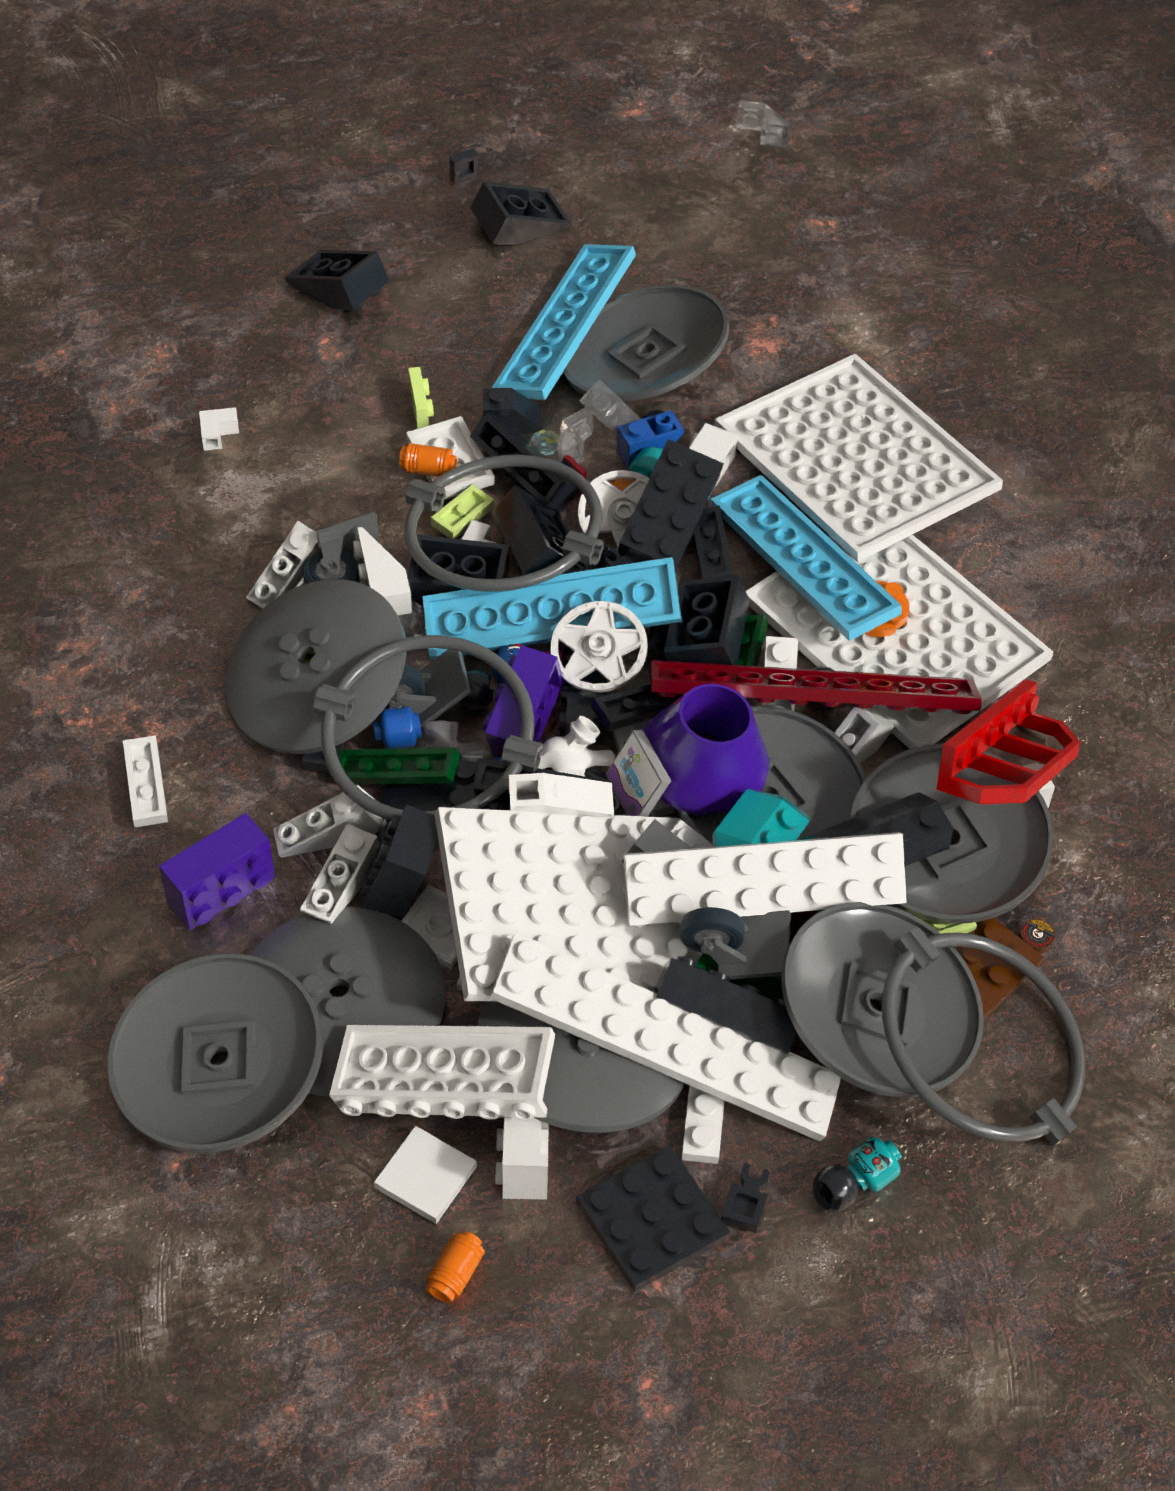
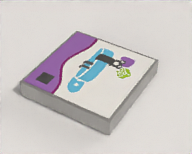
[605,730,671,817]

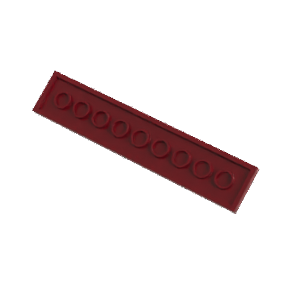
[650,660,982,714]

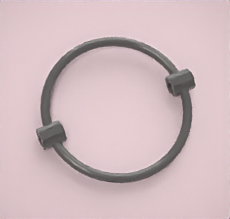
[404,455,604,592]
[313,635,543,821]
[881,926,1085,1146]

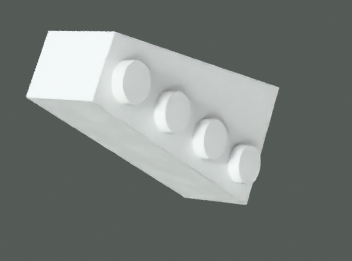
[495,1116,549,1199]

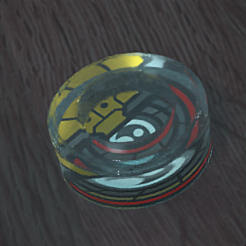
[531,430,561,458]

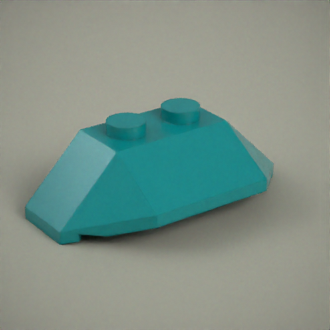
[712,789,810,847]

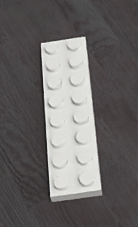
[624,832,906,926]

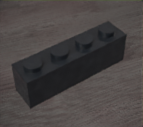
[469,412,579,512]
[559,644,607,745]
[654,956,797,1054]

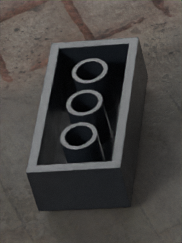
[617,439,724,573]

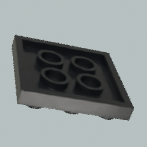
[576,1145,730,1292]

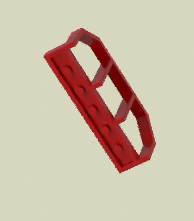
[936,679,1080,804]

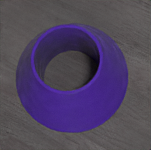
[643,684,769,816]

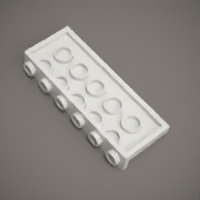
[329,1025,555,1120]

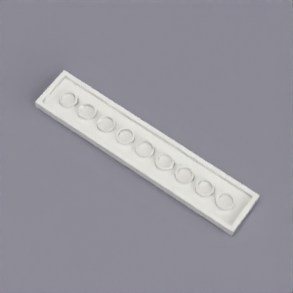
[489,932,841,1142]

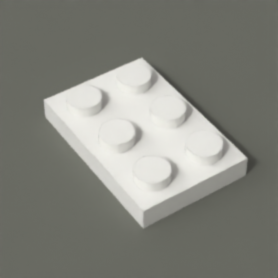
[406,416,495,500]

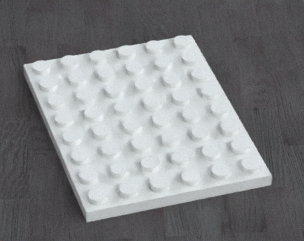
[715,354,1003,562]
[746,535,1053,749]
[434,807,718,1001]

